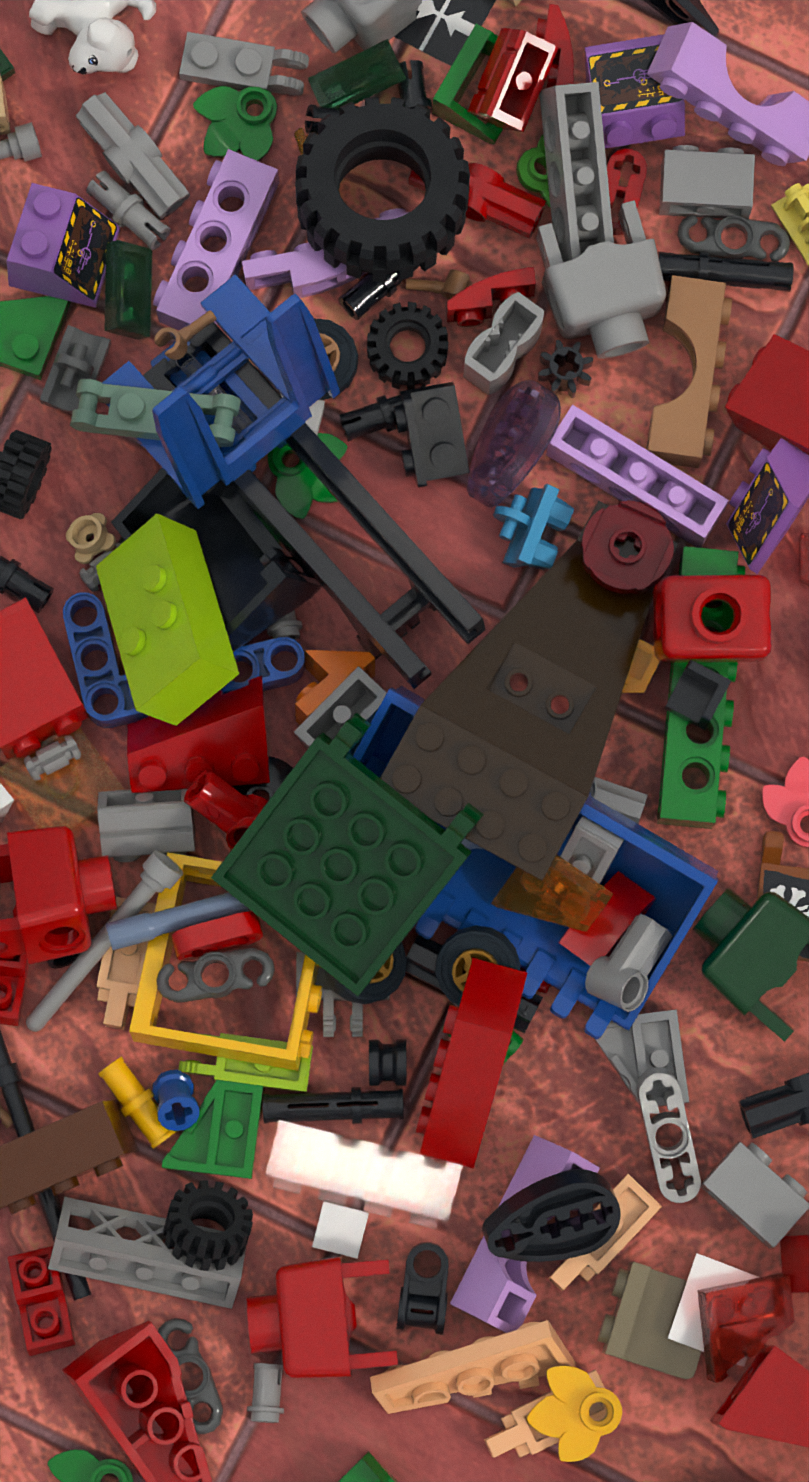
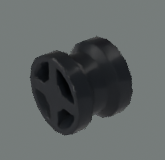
[369,1039,407,1086]

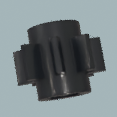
[538,340,593,398]

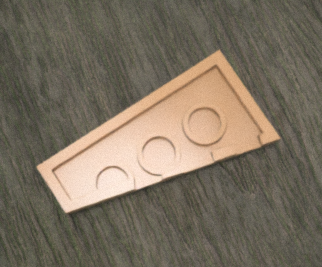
[370,1320,576,1414]

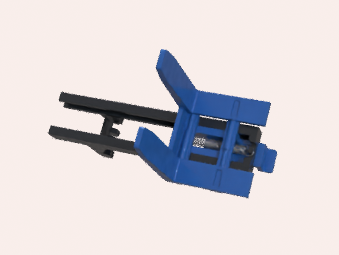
[102,274,486,689]

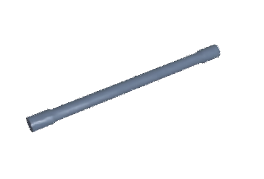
[106,839,483,951]

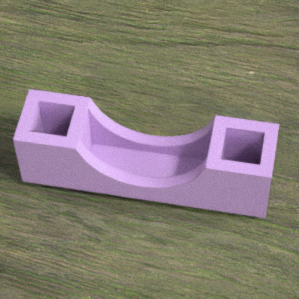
[647,22,809,166]
[450,1135,600,1333]

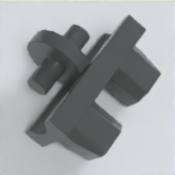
[40,325,111,414]

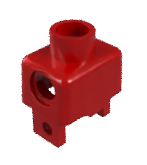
[653,575,772,663]
[0,826,118,965]
[247,1257,398,1378]

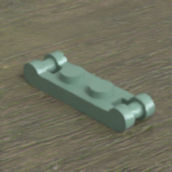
[70,379,241,447]

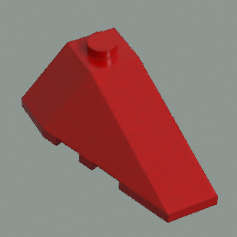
[62,1321,212,1482]

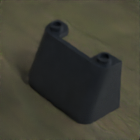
[111,468,322,652]

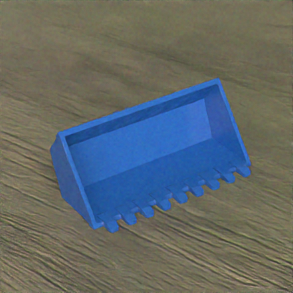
[353,686,719,1039]

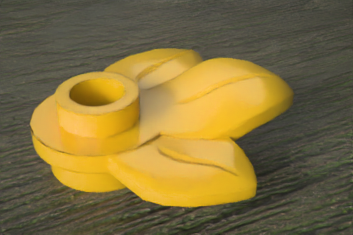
[527,1366,622,1462]

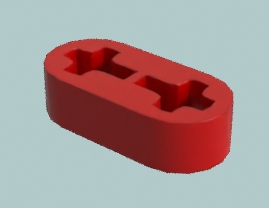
[607,148,647,235]
[171,911,264,961]

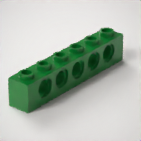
[657,546,745,829]

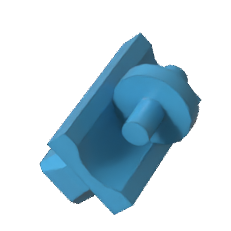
[493,484,574,570]

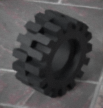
[367,302,449,390]
[0,430,52,520]
[163,1180,253,1271]

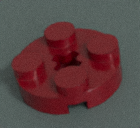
[581,500,674,594]

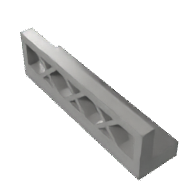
[48,1197,246,1309]

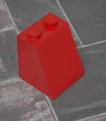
[725,334,809,455]
[0,597,89,760]
[710,1345,809,1448]

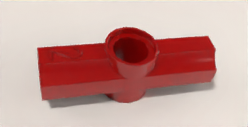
[408,163,546,239]
[184,770,268,850]

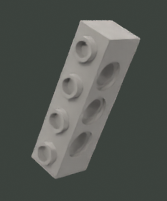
[539,82,614,262]

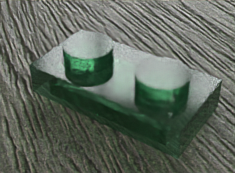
[308,39,406,109]
[104,240,152,340]

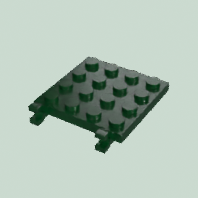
[211,713,484,997]

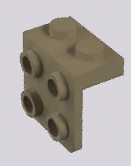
[597,1262,702,1379]

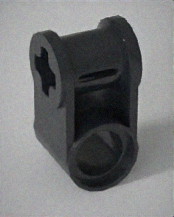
[396,1242,449,1335]

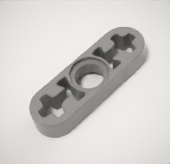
[636,1067,701,1203]

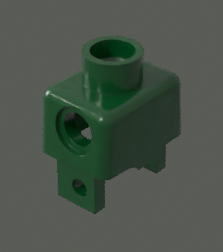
[692,888,809,1042]

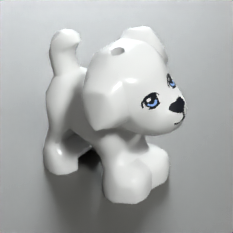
[29,0,156,75]

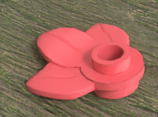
[762,756,809,848]

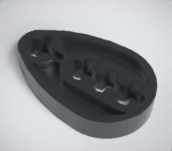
[482,1169,621,1262]

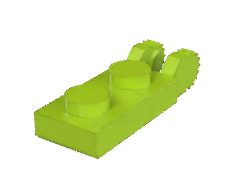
[178,1033,313,1093]

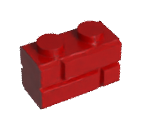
[467,28,558,132]

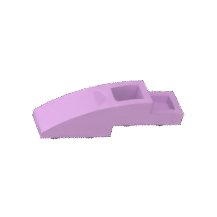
[242,208,409,298]

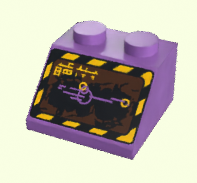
[585,34,685,149]
[6,183,120,308]
[726,438,809,574]

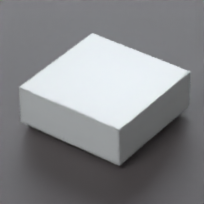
[312,1201,369,1259]

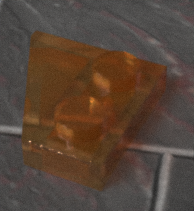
[491,855,613,932]

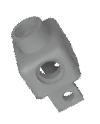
[301,0,422,54]
[536,200,666,359]

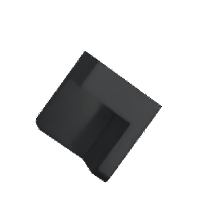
[664,660,731,730]

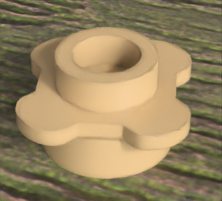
[66,513,116,564]

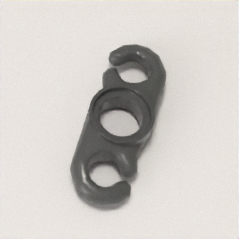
[677,215,790,262]
[156,948,275,1003]
[158,1318,223,1435]

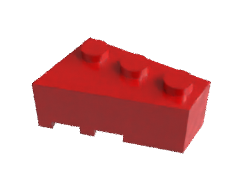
[127,675,270,793]

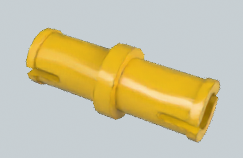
[98,1056,177,1149]

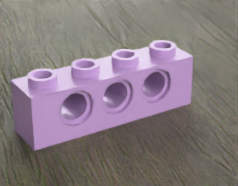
[153,149,279,330]
[546,404,729,548]

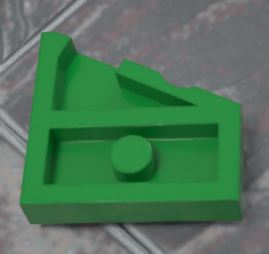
[0,296,71,380]
[162,1080,264,1179]

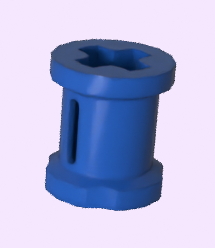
[152,1070,199,1131]

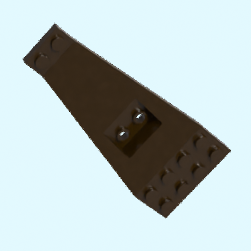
[381,501,679,881]

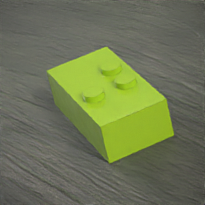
[96,514,239,726]

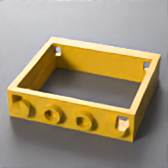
[129,852,322,1071]

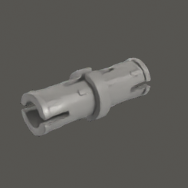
[86,171,171,250]

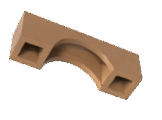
[646,275,732,468]

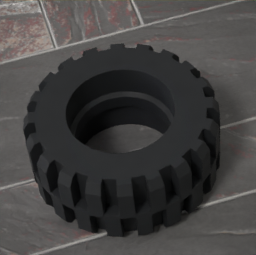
[295,97,470,282]

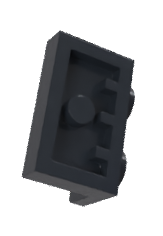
[394,382,470,488]

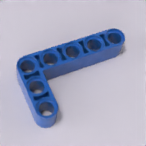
[63,592,305,728]

